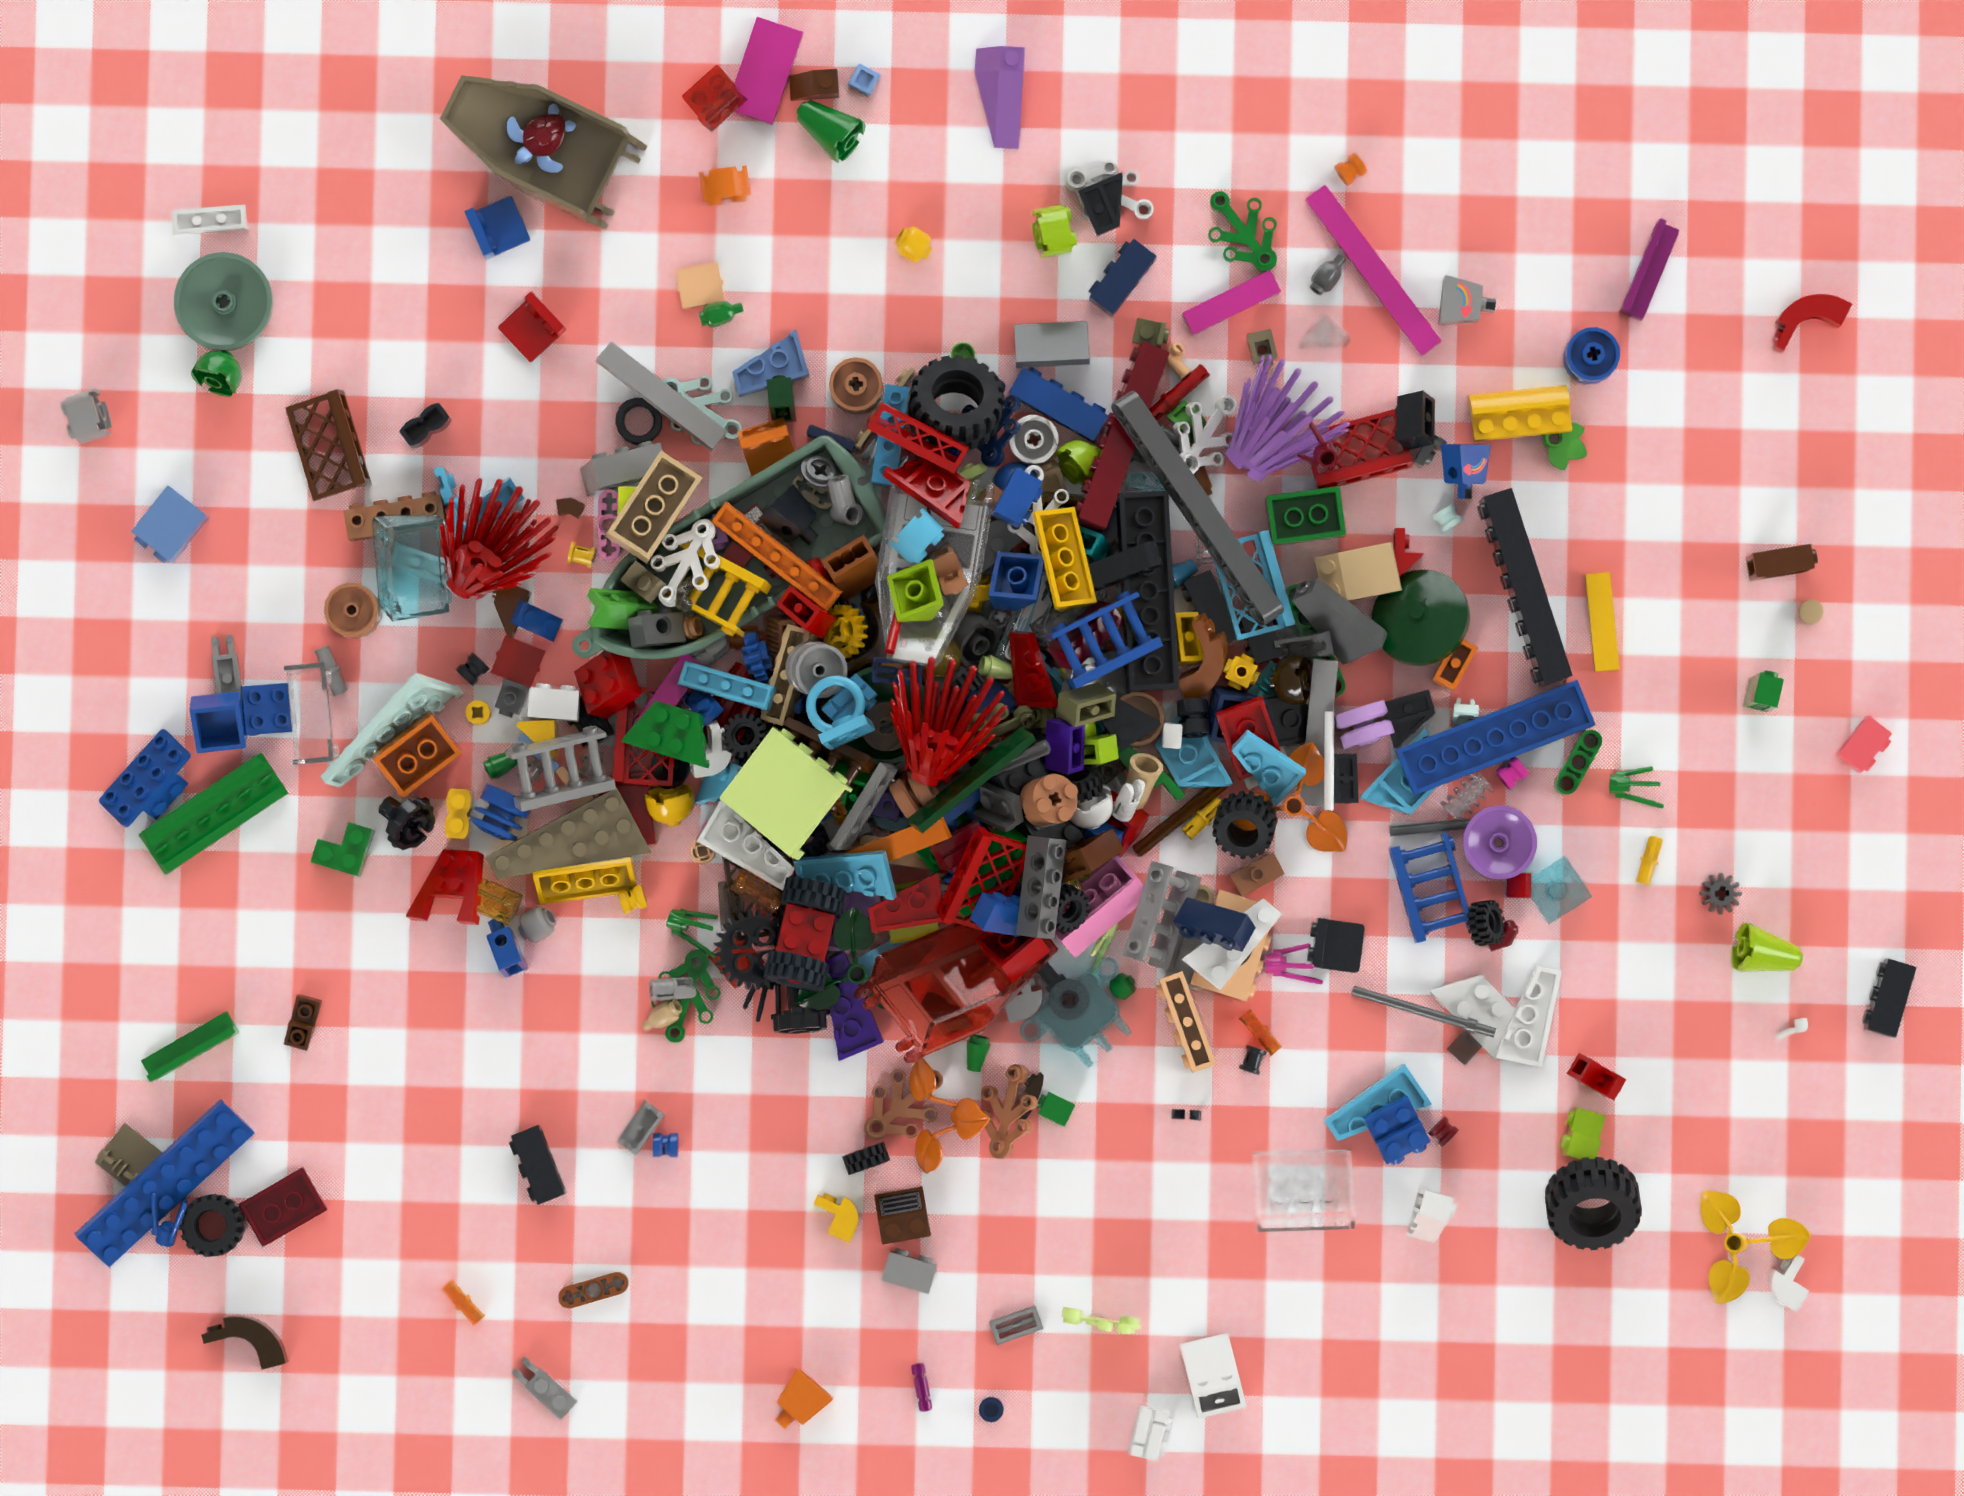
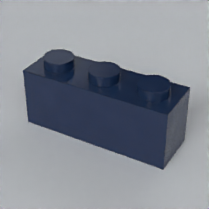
[1088,239,1157,317]
[1173,897,1256,952]

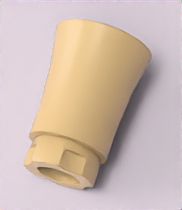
[1125,753,1163,810]

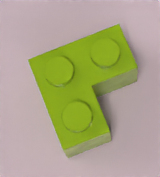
[1056,715,1119,764]
[1559,1107,1606,1160]

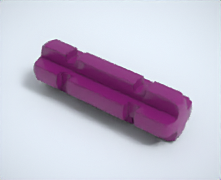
[911,1363,932,1412]

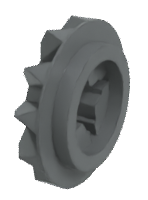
[800,454,839,489]

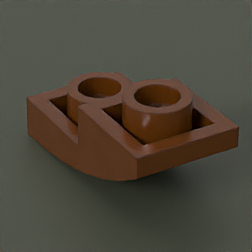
[283,994,322,1051]

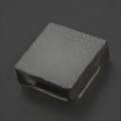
[1446,1030,1482,1065]

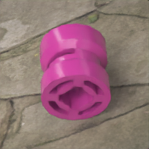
[1495,757,1529,790]

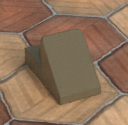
[620,560,666,604]

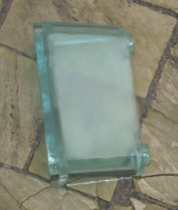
[372,515,452,622]

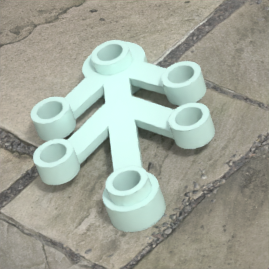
[663,375,742,445]

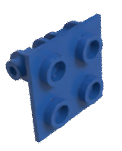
[241,683,293,736]

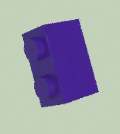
[1044,717,1085,774]

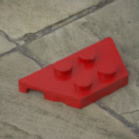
[883,458,971,529]

